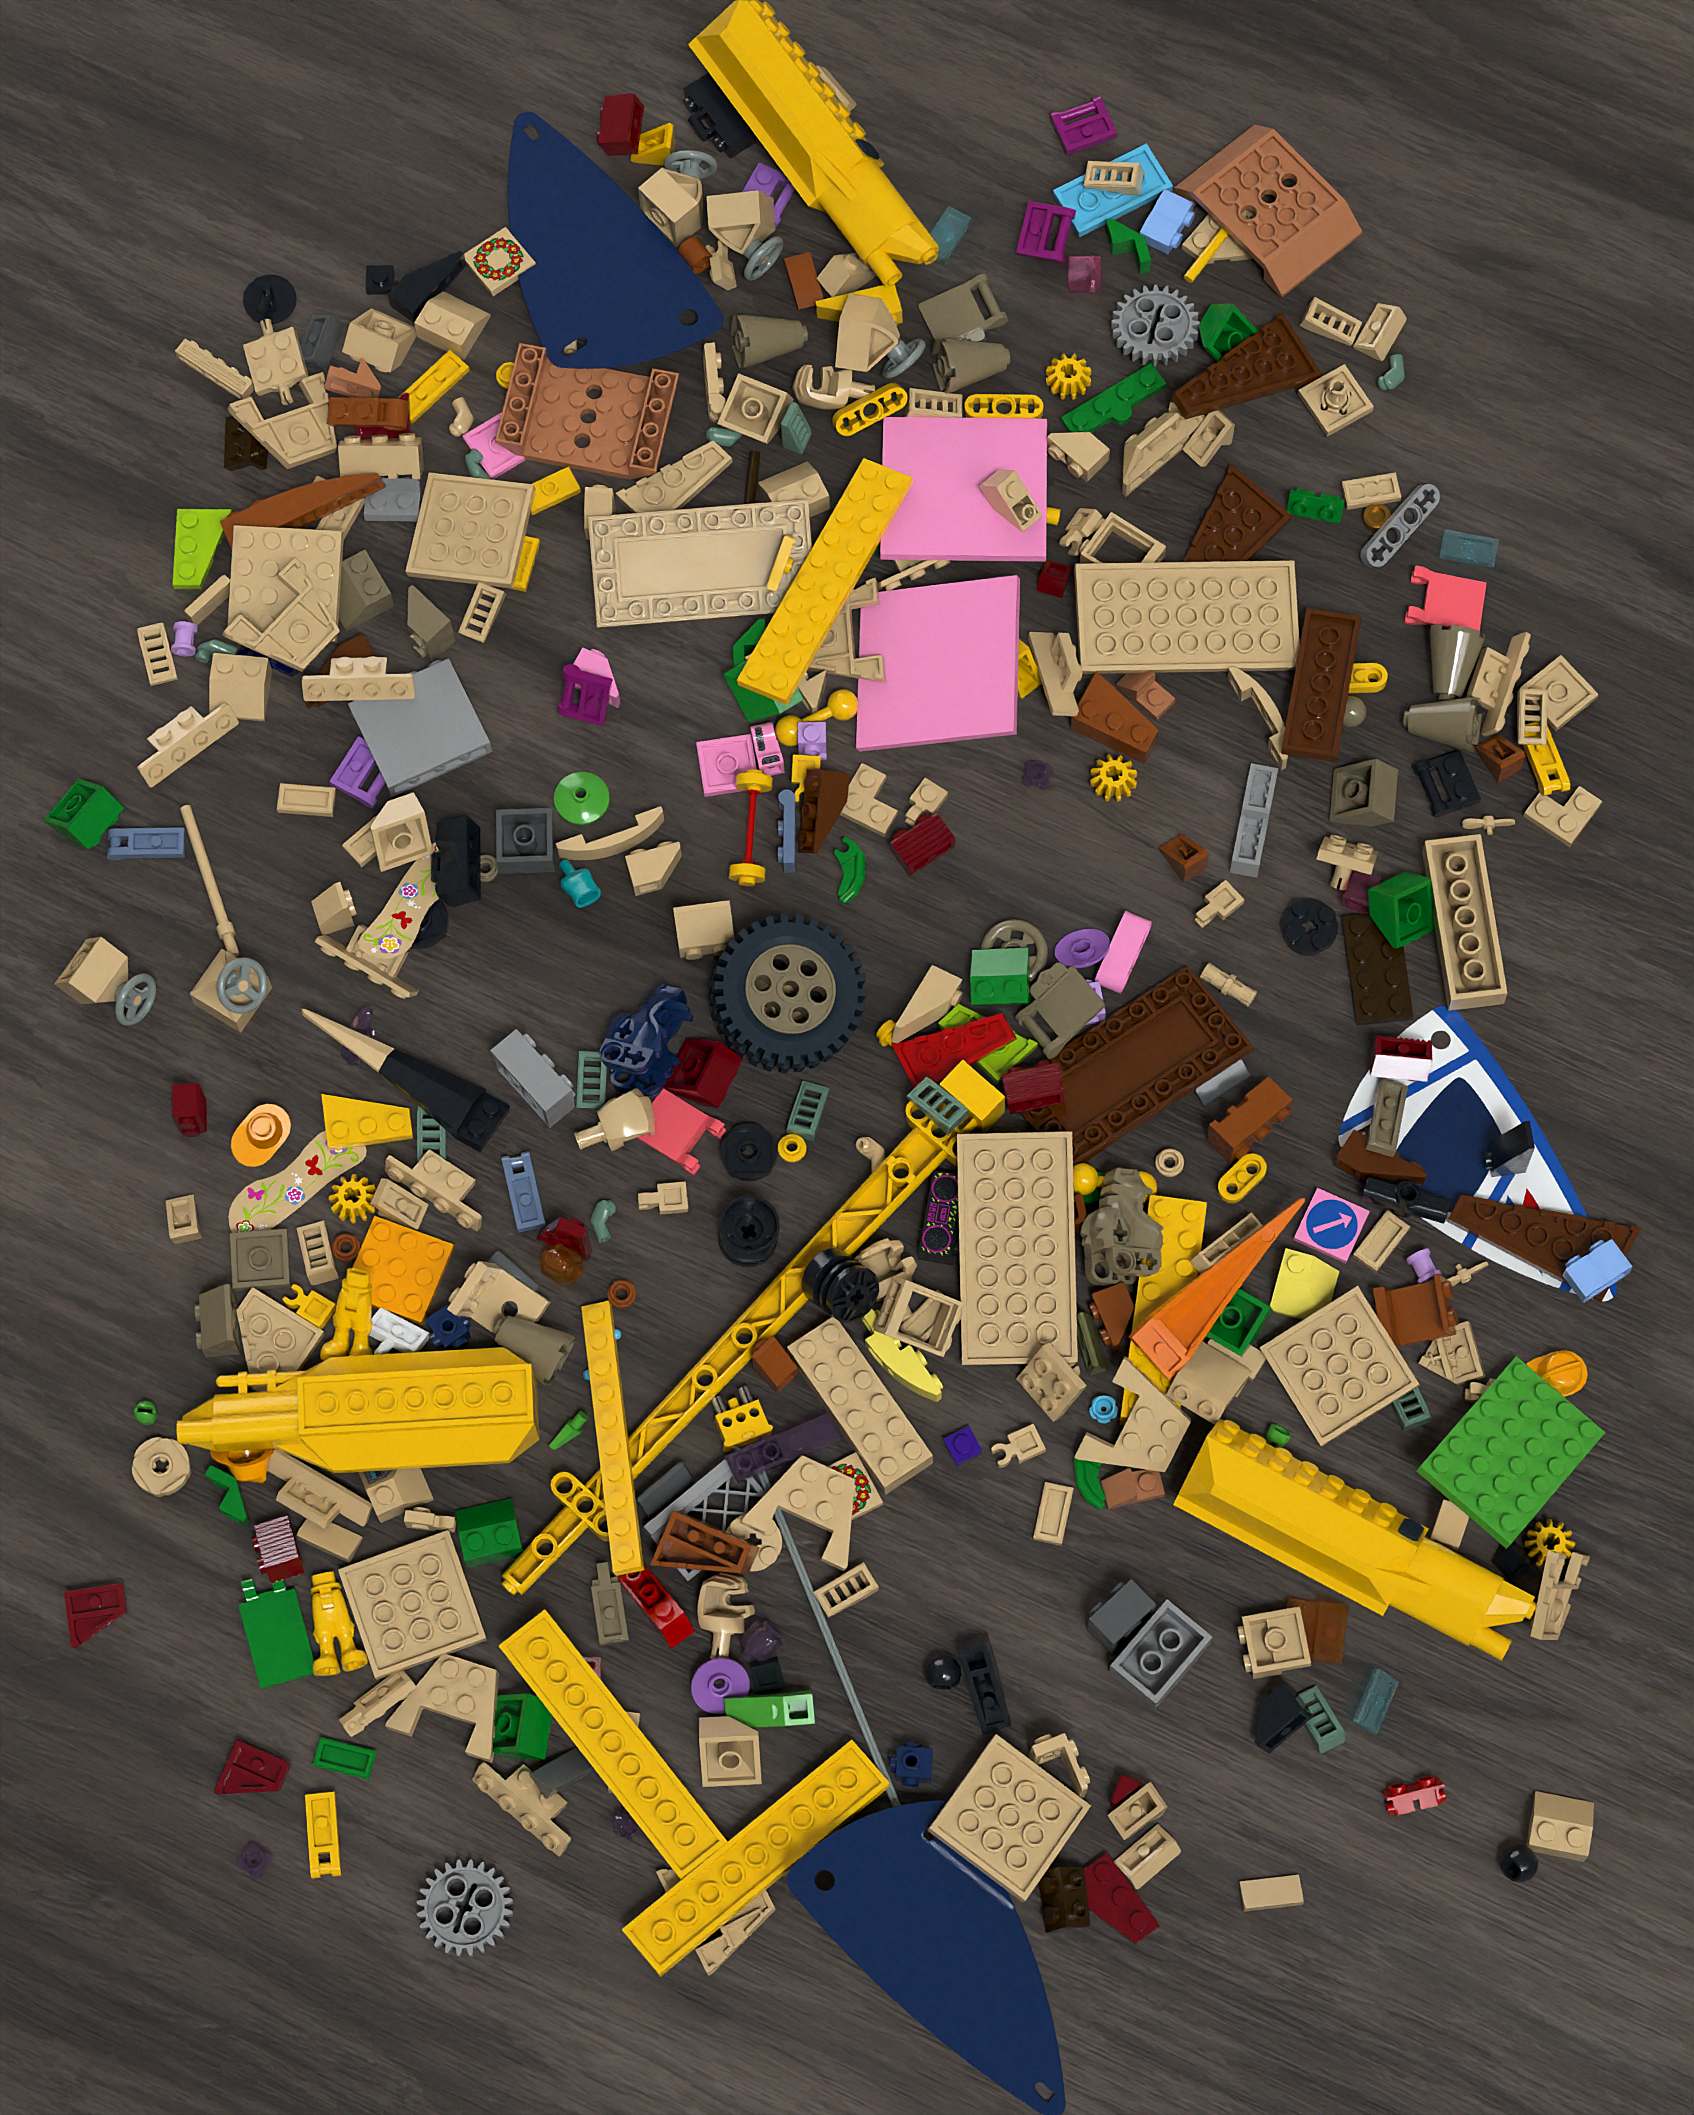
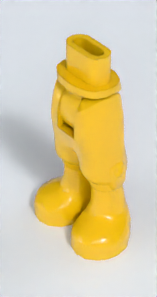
[320,1268,374,1361]
[310,1572,368,1676]

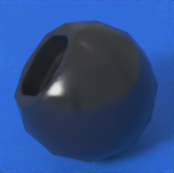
[925,1655,962,1690]
[1500,1845,1538,1883]

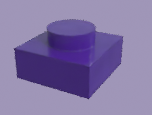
[943,1426,982,1467]

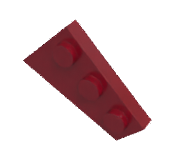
[536,1217,592,1262]
[1084,1853,1160,1945]

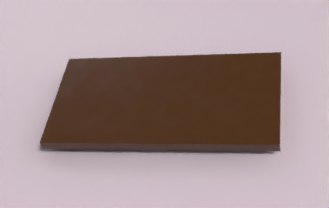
[1002,965,1254,1166]

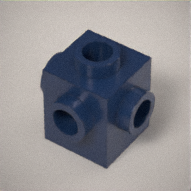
[425,1303,471,1351]
[890,1742,933,1787]

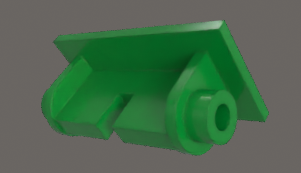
[1287,487,1345,524]

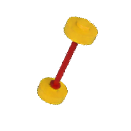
[729,769,773,886]

